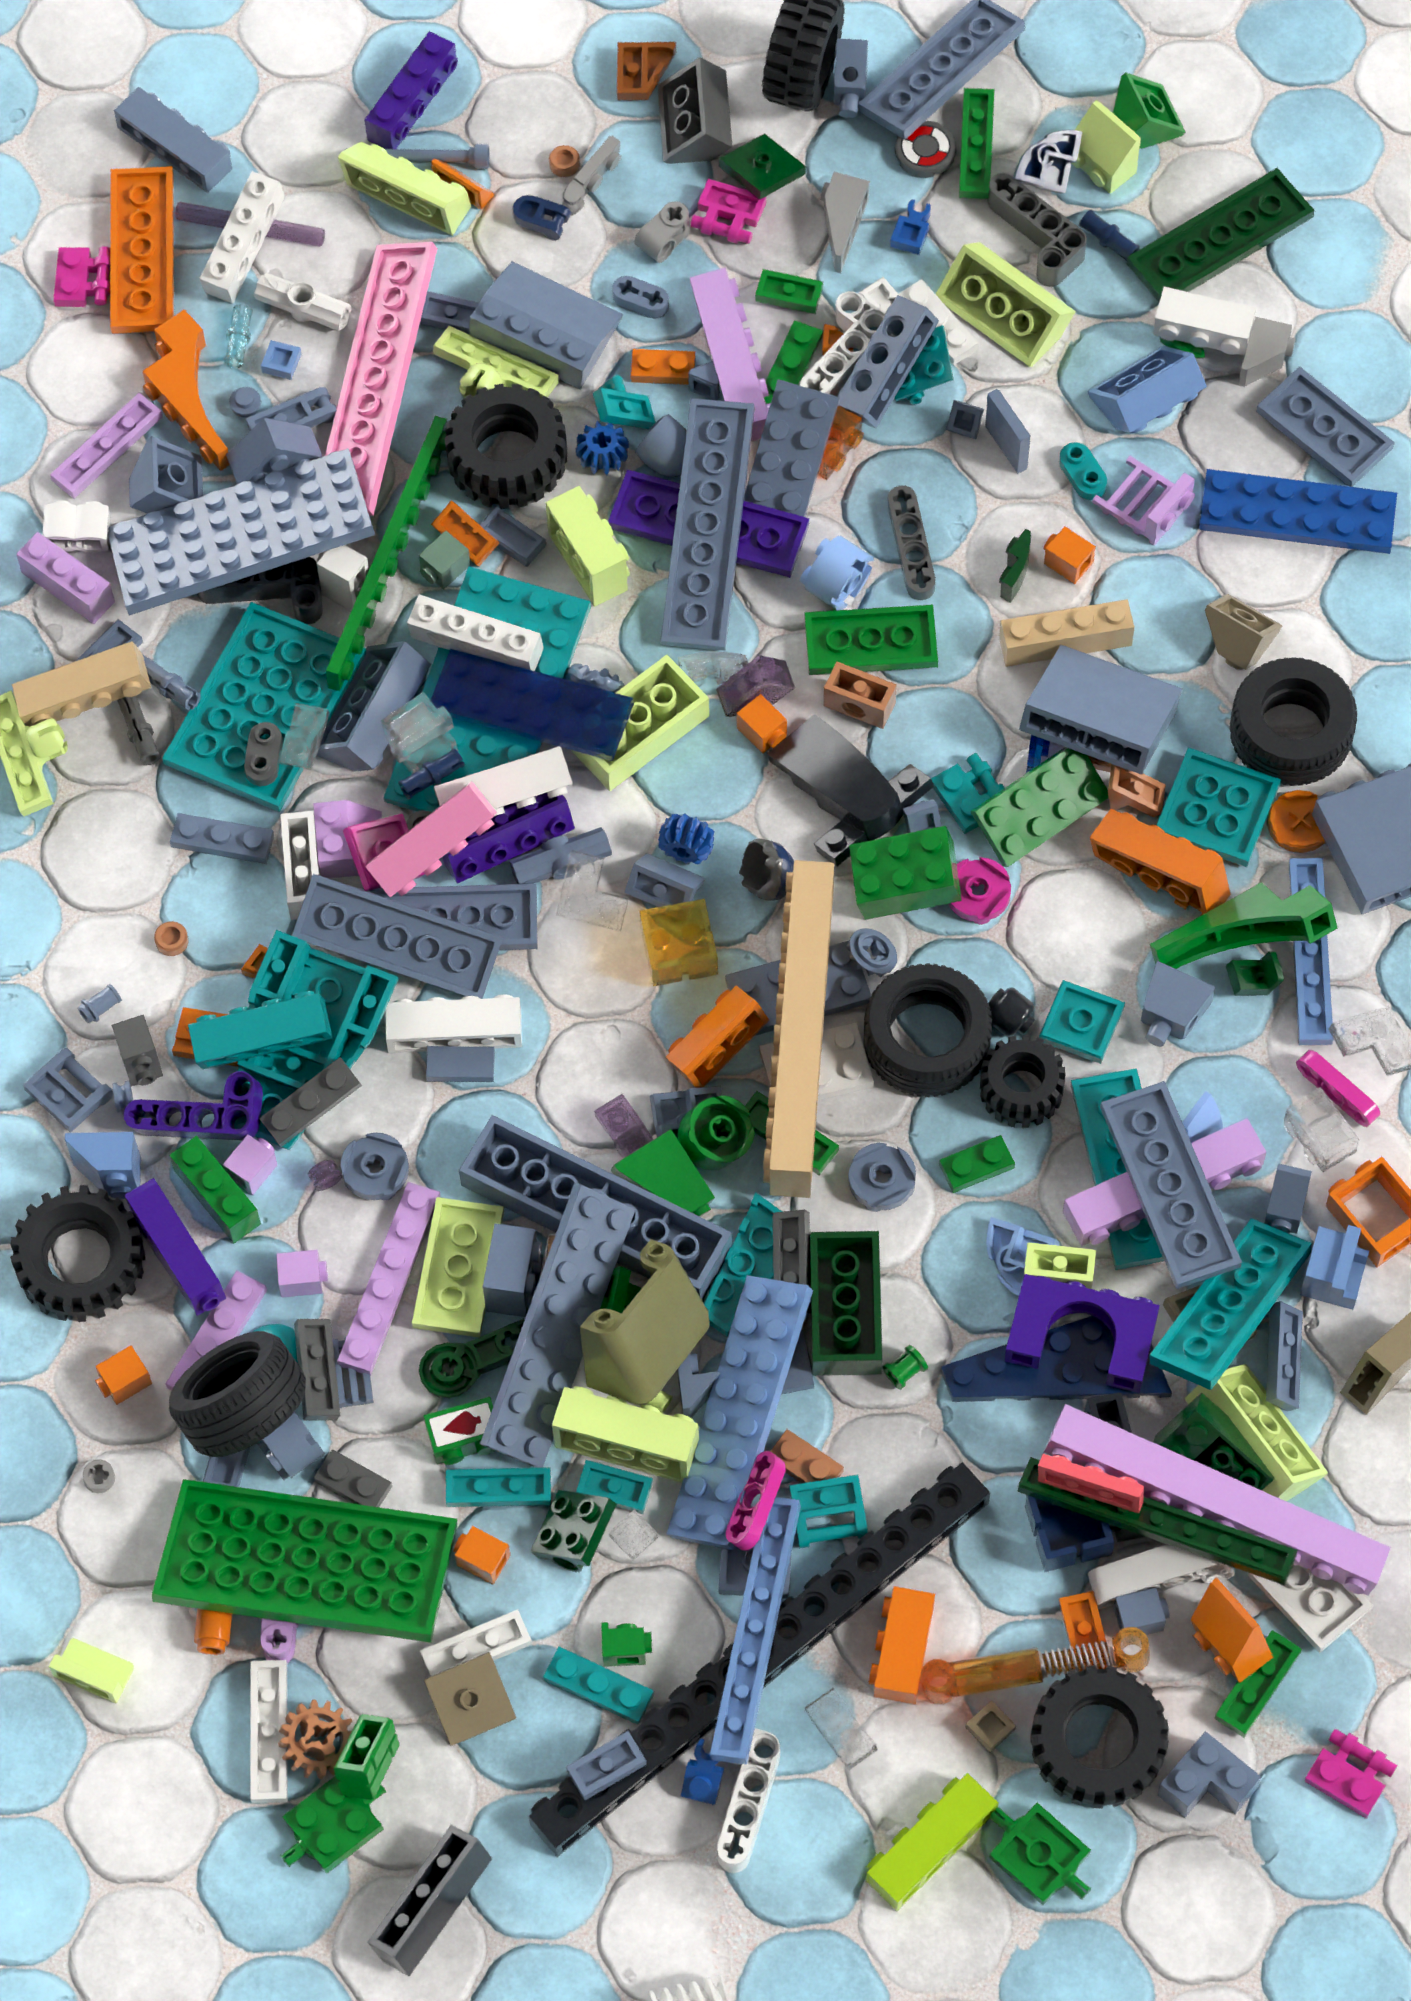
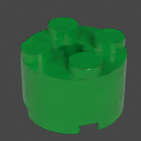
[678,1096,755,1171]

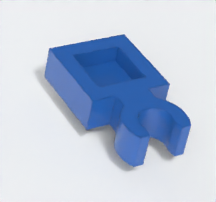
[890,199,931,255]
[681,1738,724,1805]

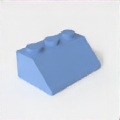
[1087,346,1207,433]

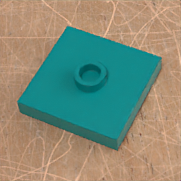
[1039,980,1125,1064]

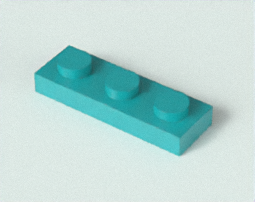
[446,1467,551,1507]
[543,1646,654,1725]

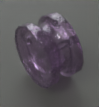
[308,1160,342,1191]

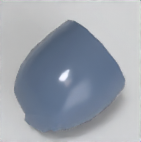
[635,414,687,477]

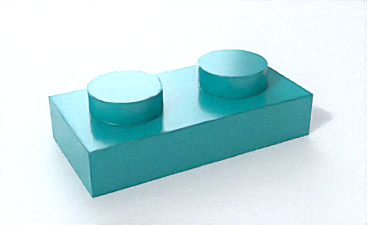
[576,1460,653,1514]

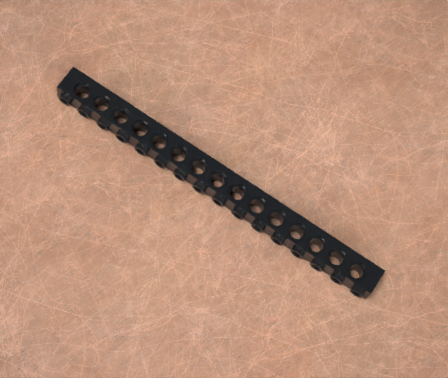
[529,1462,990,1857]

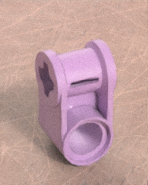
[260,1618,299,1663]

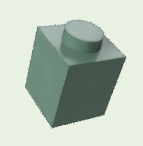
[419,531,470,590]

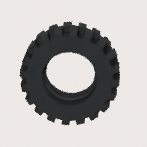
[762,0,845,112]
[445,384,567,509]
[1030,1665,1169,1809]

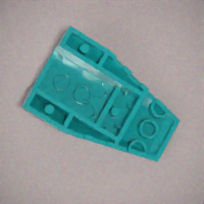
[234,930,399,1150]

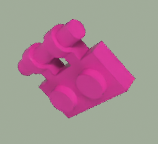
[690,179,766,244]
[53,246,110,307]
[1304,1728,1398,1819]

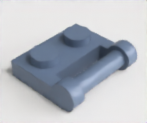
[23,1048,114,1133]

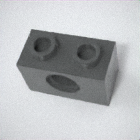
[111,1014,163,1087]

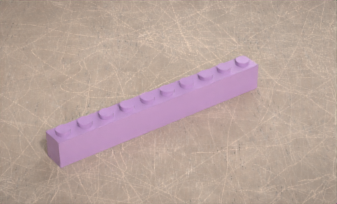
[1044,1404,1391,1595]

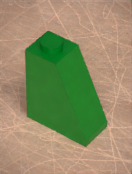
[611,1129,715,1217]

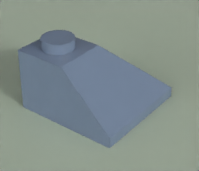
[129,436,203,514]

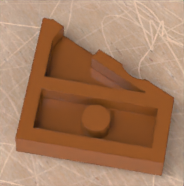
[617,42,676,100]

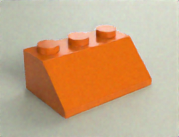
[666,986,769,1088]

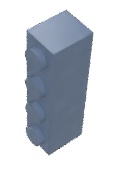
[114,86,232,193]

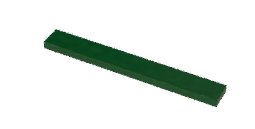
[1018,1457,1297,1585]

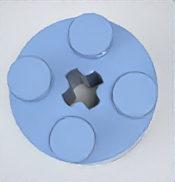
[800,536,874,610]

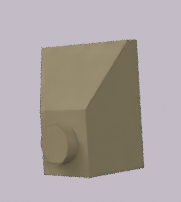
[1205,594,1283,670]

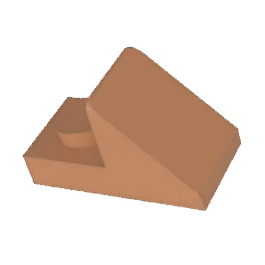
[1108,764,1166,817]

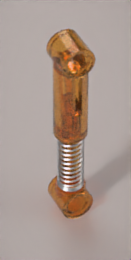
[920,1627,1150,1705]

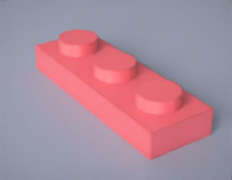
[1038,1454,1144,1514]

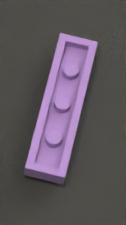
[50,393,163,499]
[165,1271,267,1391]

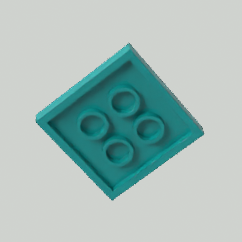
[1157,747,1281,867]

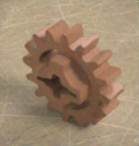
[278,1699,352,1779]

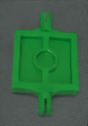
[280,1775,386,1874]
[989,1802,1092,1905]

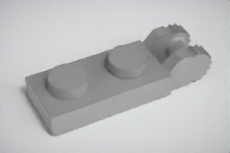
[562,136,621,216]

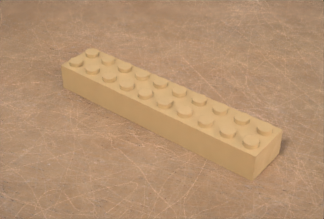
[763,860,834,1198]

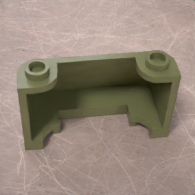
[580,1239,710,1404]

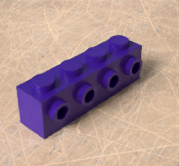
[364,31,458,149]
[442,793,575,884]

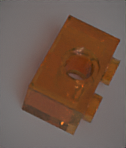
[818,405,864,480]

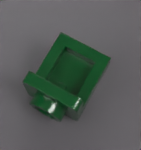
[1226,951,1284,996]

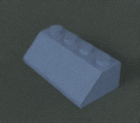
[313,641,431,771]

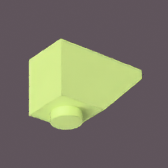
[1024,1242,1096,1289]

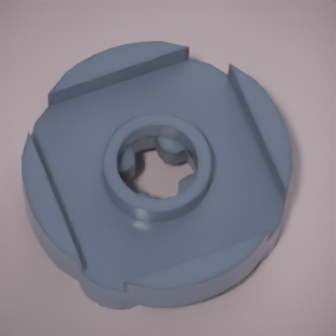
[341,1133,409,1200]
[848,1143,916,1212]

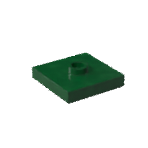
[719,133,806,200]

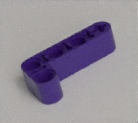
[123,1071,263,1140]

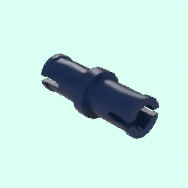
[1079,210,1140,262]
[398,748,465,800]

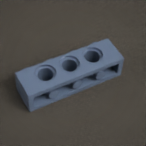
[837,295,939,429]

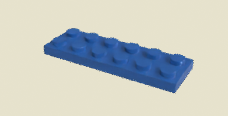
[1199,469,1397,554]

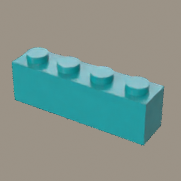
[188,991,333,1070]

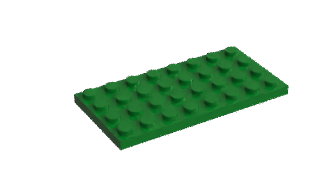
[152,1479,457,1643]

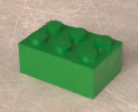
[849,826,962,920]

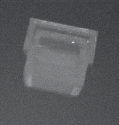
[380,692,458,774]

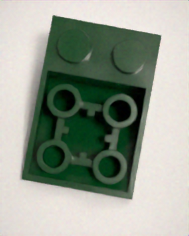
[1153,1392,1274,1490]

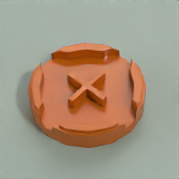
[1267,790,1326,853]

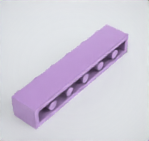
[690,267,771,441]
[1063,1118,1267,1246]

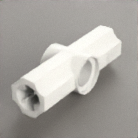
[254,273,351,331]

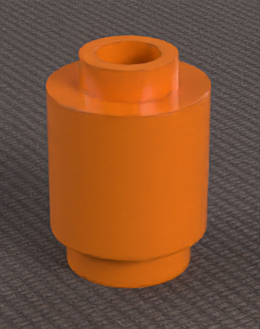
[194,1609,232,1655]

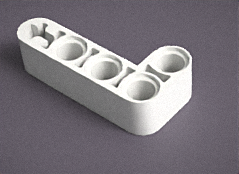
[800,291,885,396]
[1088,1544,1235,1609]
[714,1728,780,1873]

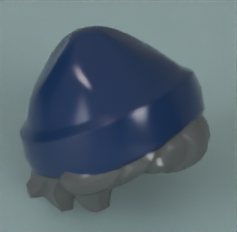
[739,838,794,901]

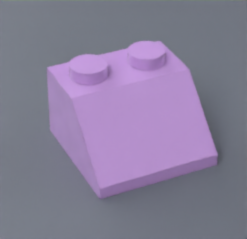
[313,800,382,879]

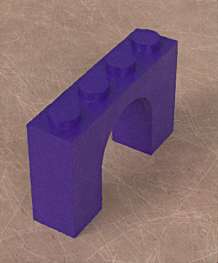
[1005,1274,1160,1393]

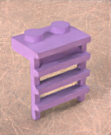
[1092,456,1195,546]

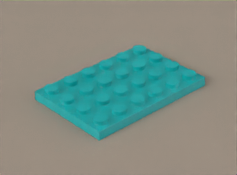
[162,602,367,812]

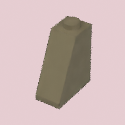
[1340,1312,1411,1415]

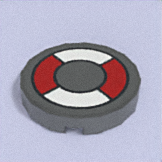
[895,121,956,178]

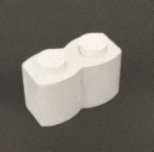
[42,501,111,552]

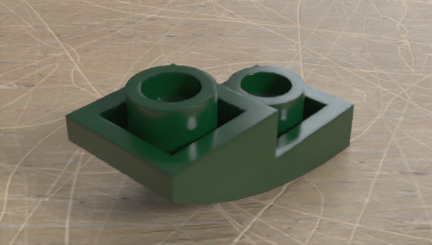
[999,528,1031,603]

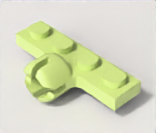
[433,326,559,398]
[0,690,68,817]

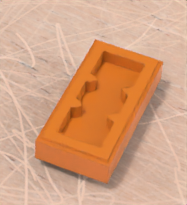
[431,500,500,567]

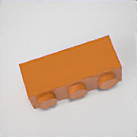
[868,1586,935,1705]

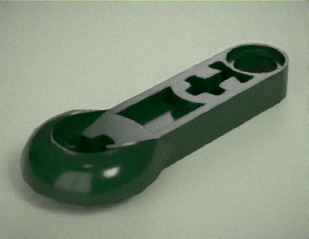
[419,1318,525,1398]

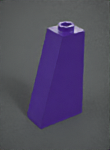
[124,1178,227,1316]

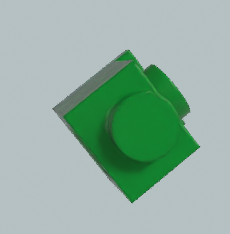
[601,1622,652,1667]

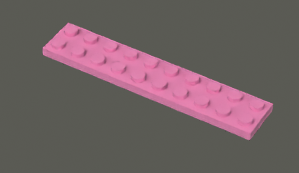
[325,242,437,516]

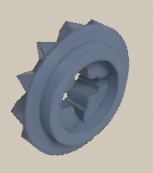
[846,928,897,978]

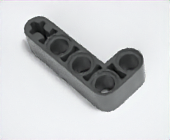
[988,173,1087,287]

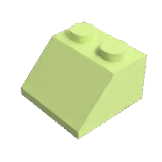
[1072,100,1141,194]

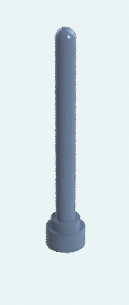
[343,144,490,169]

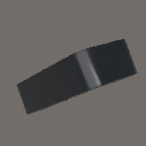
[197,557,323,625]

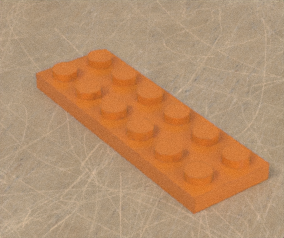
[110,166,174,334]

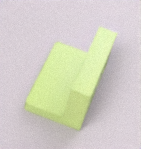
[49,1638,134,1704]

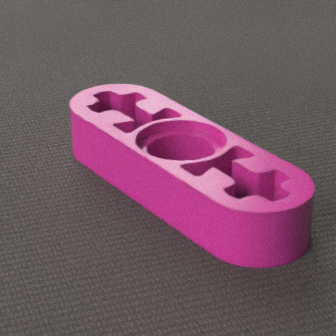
[1296,1050,1380,1127]
[726,1451,786,1551]

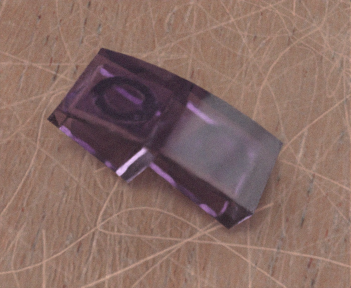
[594,1094,654,1159]

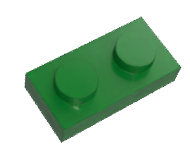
[755,269,823,314]
[939,1135,1015,1193]

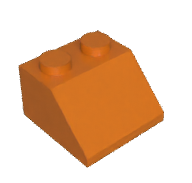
[1190,1577,1273,1683]

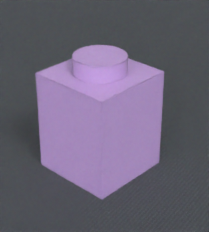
[223,1134,277,1196]
[276,1250,328,1297]

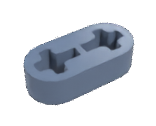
[612,276,669,319]

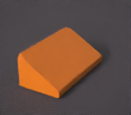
[431,158,494,209]

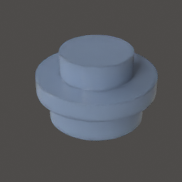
[229,387,261,418]

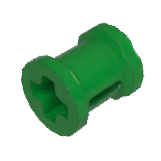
[882,1345,928,1390]

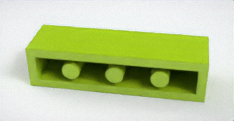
[866,1773,999,1911]

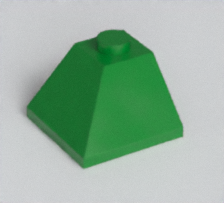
[1113,72,1186,149]

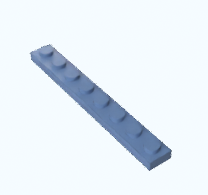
[710,1497,801,1765]

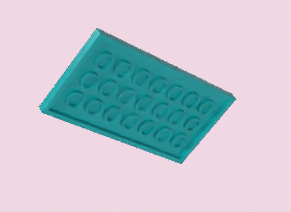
[383,566,591,812]

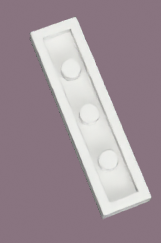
[250,1660,288,1803]

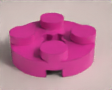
[949,857,1011,925]

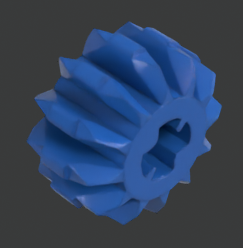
[575,420,629,476]
[658,814,715,864]

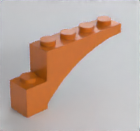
[142,309,230,471]

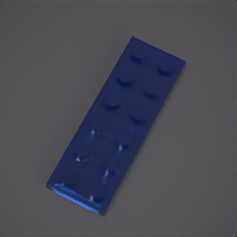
[428,649,634,761]

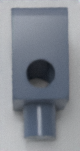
[834,38,868,118]
[1141,961,1215,1047]

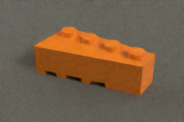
[1090,808,1231,916]

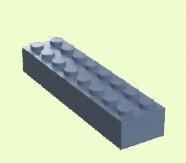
[459,1115,732,1300]

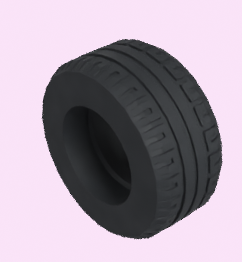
[1230,657,1357,786]

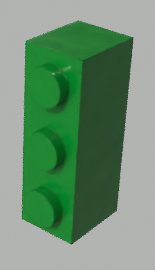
[169,1136,261,1244]

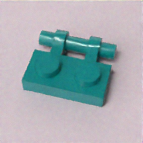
[931,753,1005,834]

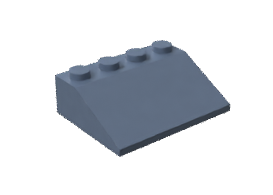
[469,261,623,390]

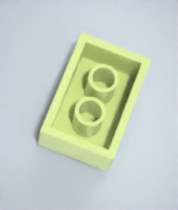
[545,486,630,607]

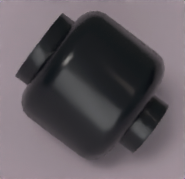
[987,987,1035,1037]

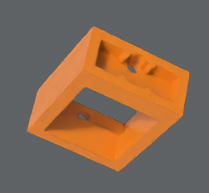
[1326,1157,1411,1267]

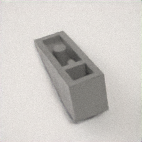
[821,172,870,273]

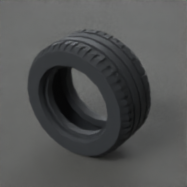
[864,963,992,1097]
[169,1331,306,1457]

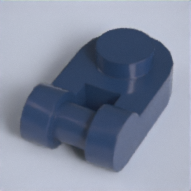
[513,195,571,240]

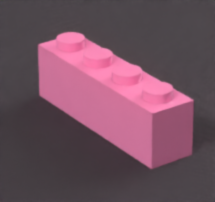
[365,781,497,897]

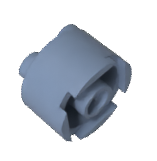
[257,1411,325,1480]

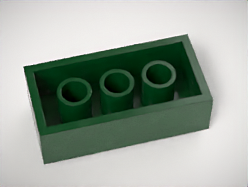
[810,1231,882,1376]

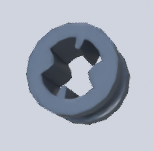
[112,1081,133,1113]

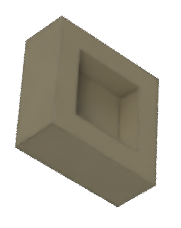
[965,1700,1016,1753]

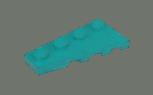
[704,1192,783,1338]

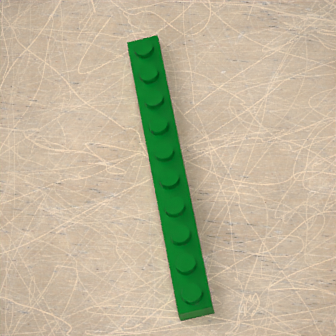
[326,416,447,691]

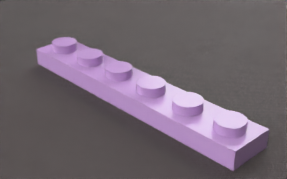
[337,1182,440,1376]

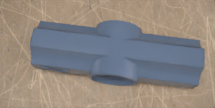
[509,827,612,884]

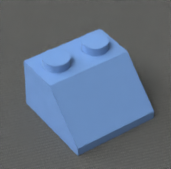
[65,1132,141,1200]

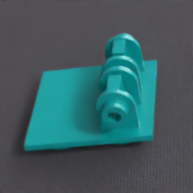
[895,325,954,404]

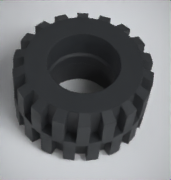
[979,1035,1066,1128]

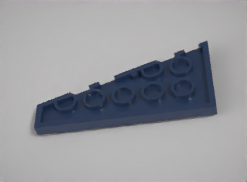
[940,1316,1172,1402]

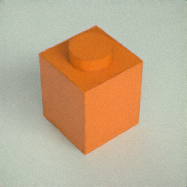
[1043,526,1096,584]
[736,694,787,754]
[95,1345,152,1405]
[453,1526,511,1585]

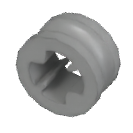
[83,1459,115,1493]

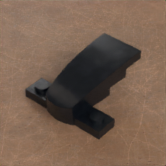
[767,714,934,867]

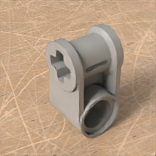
[634,201,691,263]

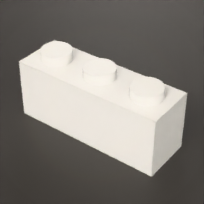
[1153,287,1256,356]
[280,811,320,920]

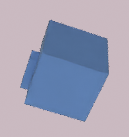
[1300,1225,1369,1310]

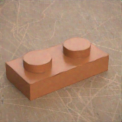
[770,1429,844,1483]

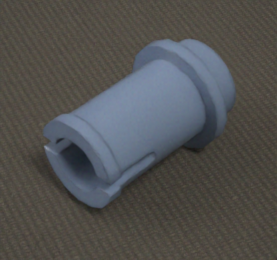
[77,984,122,1023]

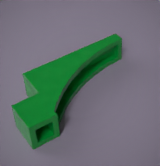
[1150,882,1338,969]

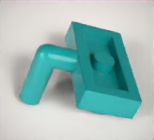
[593,375,656,429]

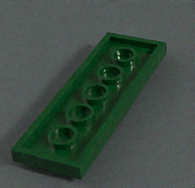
[1127,168,1315,303]

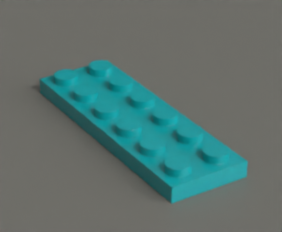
[1070,1068,1164,1270]
[1150,1218,1312,1390]

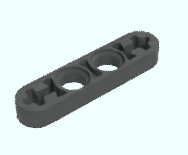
[888,485,935,600]

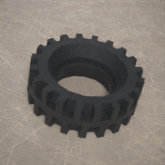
[10,1185,146,1322]

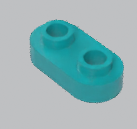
[1059,442,1107,500]

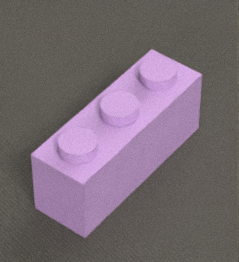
[16,532,115,624]

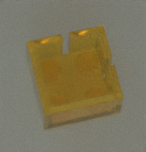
[639,899,718,987]

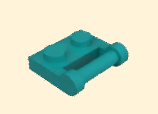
[789,1474,868,1549]

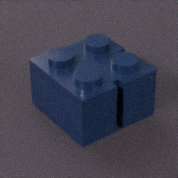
[1025,1495,1114,1572]

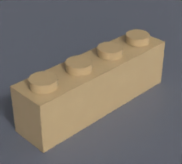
[999,599,1135,667]
[12,641,151,726]

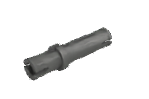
[117,696,161,765]

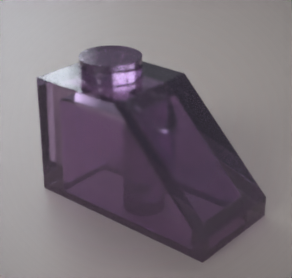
[716,655,795,717]

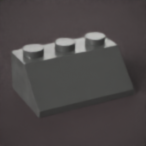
[657,57,733,164]

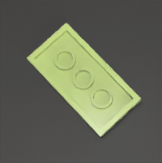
[412,1197,504,1338]

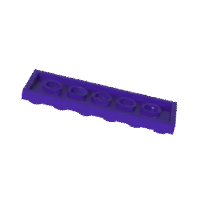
[608,469,810,578]

